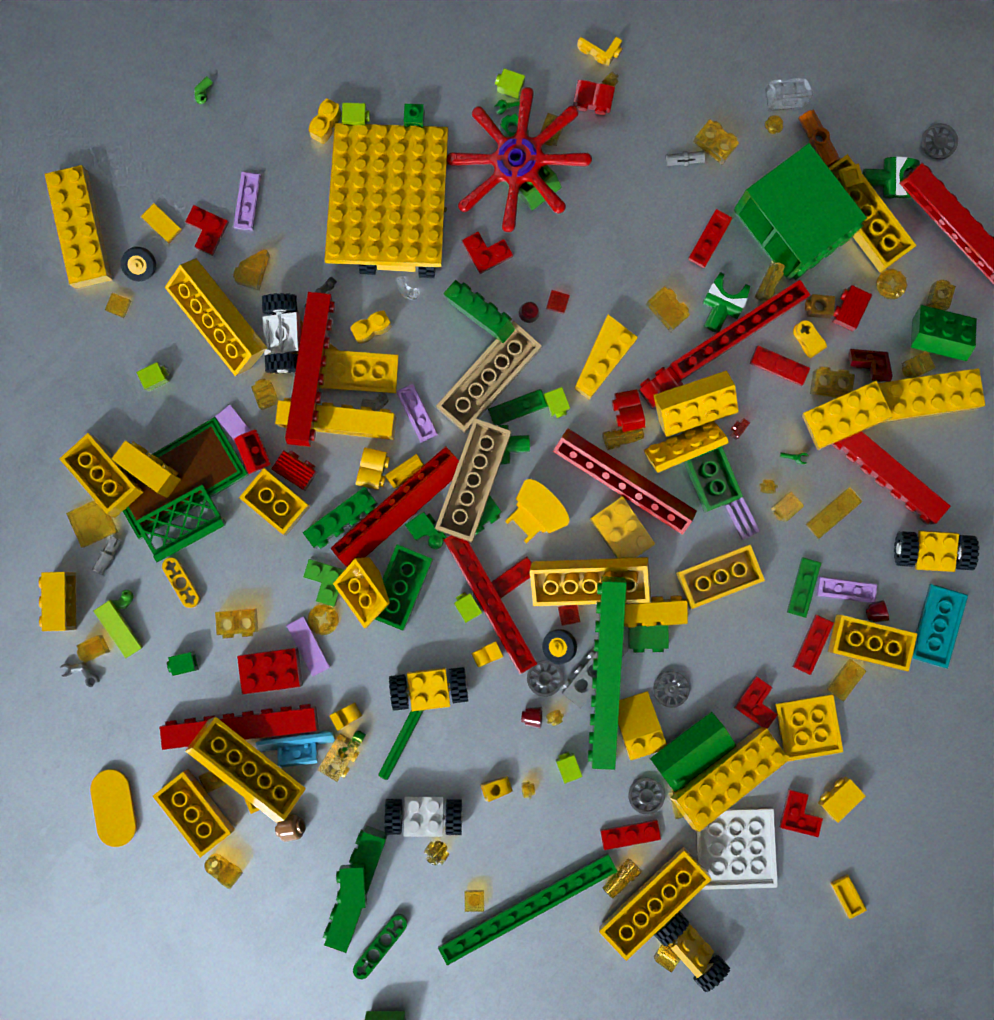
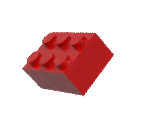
[237,647,303,695]

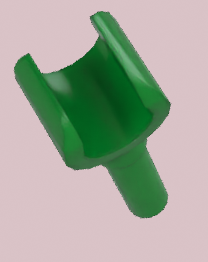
[494,99,520,115]
[780,452,809,465]
[341,730,366,753]

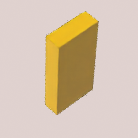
[141,203,182,243]
[385,454,424,489]
[830,874,867,919]

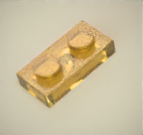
[755,262,785,301]
[826,659,866,702]

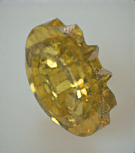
[876,269,908,299]
[307,604,339,635]

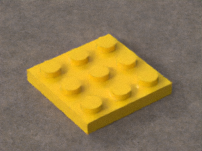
[775,694,843,762]

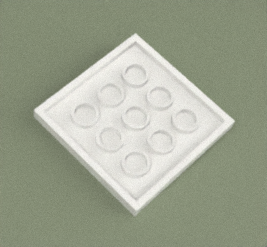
[696,808,778,890]

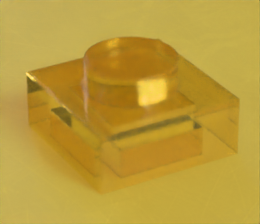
[105,293,131,318]
[464,890,484,912]

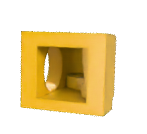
[471,641,503,667]
[329,702,363,731]
[480,776,513,802]

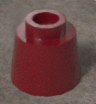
[519,302,539,323]
[866,600,889,622]
[521,707,542,729]

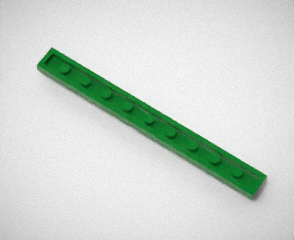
[438,853,618,965]

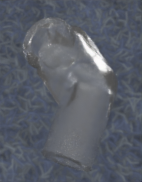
[395,277,420,300]
[361,393,389,411]

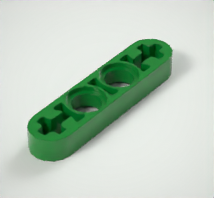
[353,914,408,980]

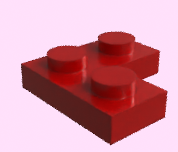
[185,205,229,256]
[462,231,513,274]
[734,676,778,729]
[779,789,823,838]

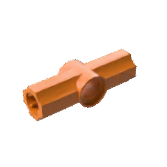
[798,109,840,167]

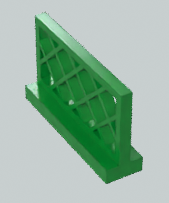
[134,484,226,563]

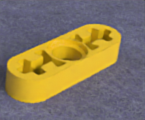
[162,558,201,608]

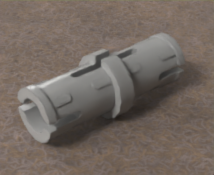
[666,150,705,167]
[92,536,122,575]

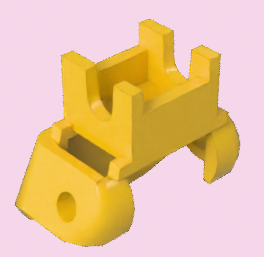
[505,479,570,544]

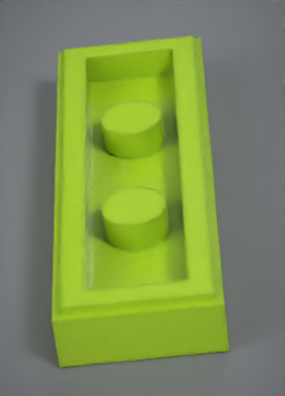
[93,599,143,658]

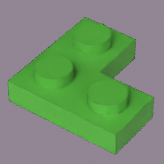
[303,559,344,607]

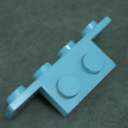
[256,731,336,768]

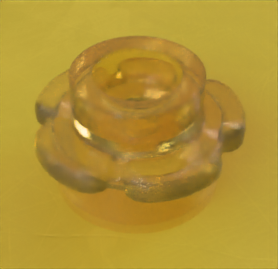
[602,71,619,86]
[765,115,783,134]
[759,480,778,494]
[546,710,564,726]
[521,780,535,800]

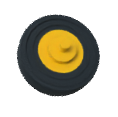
[121,247,156,282]
[542,629,577,664]

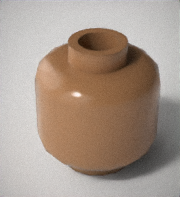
[275,814,306,842]

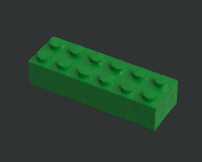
[323,826,388,953]

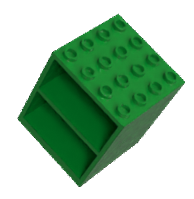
[734,143,867,281]

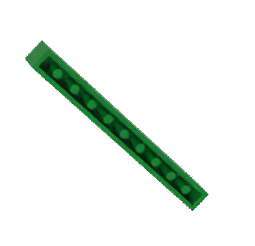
[588,576,626,770]

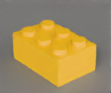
[111,440,181,498]
[239,468,311,536]
[590,496,655,558]
[38,572,77,631]

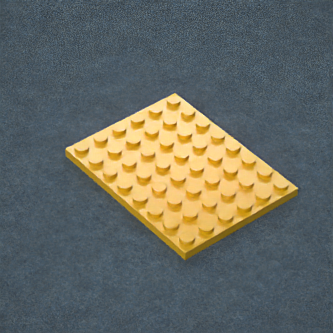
[324,123,448,267]

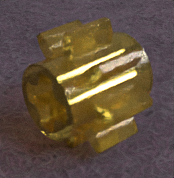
[424,841,449,865]

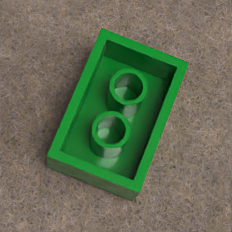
[911,305,977,361]
[683,446,743,513]

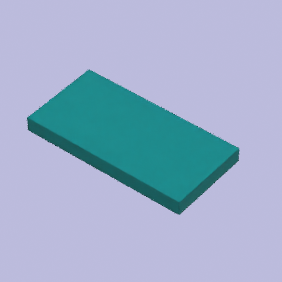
[912,584,968,669]

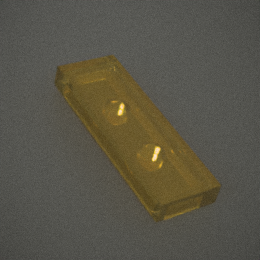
[805,487,862,539]

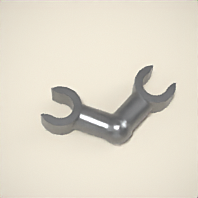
[304,277,337,308]
[60,662,100,687]

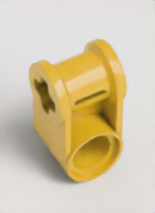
[793,320,827,358]

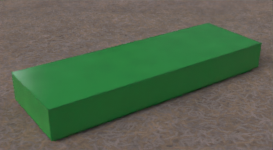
[488,389,548,425]
[787,557,822,618]

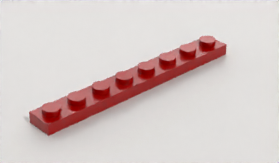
[444,535,537,674]

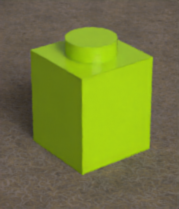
[495,68,525,99]
[342,103,370,126]
[136,362,169,392]
[544,387,570,418]
[454,592,482,623]
[556,751,583,784]

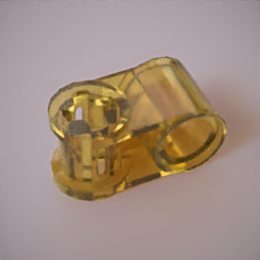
[204,853,243,889]

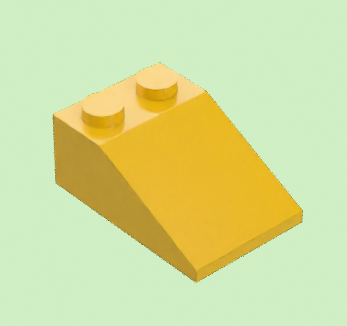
[333,557,390,628]
[618,691,667,760]

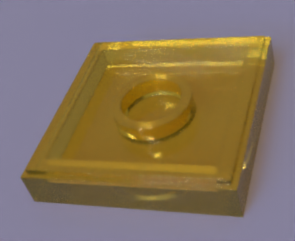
[66,500,118,548]

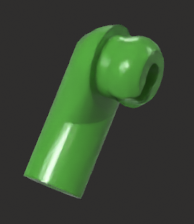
[194,76,213,104]
[111,590,133,610]

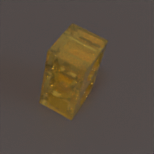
[693,119,739,165]
[810,367,855,398]
[215,609,258,639]
[318,733,360,782]

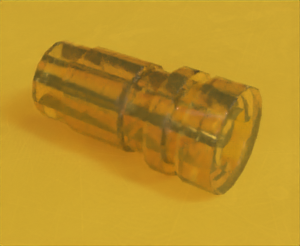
[602,428,644,451]
[602,858,642,898]

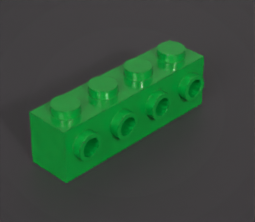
[443,280,516,343]
[302,487,378,549]

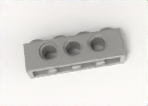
[561,643,630,708]

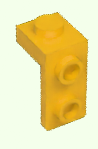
[577,37,623,66]

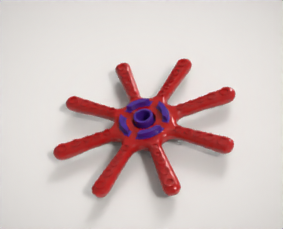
[447,87,592,233]

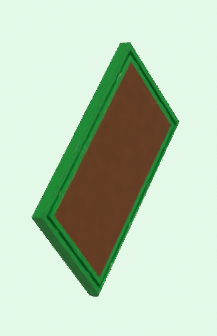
[123,417,249,540]

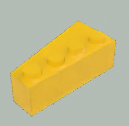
[574,314,638,400]
[624,595,688,628]

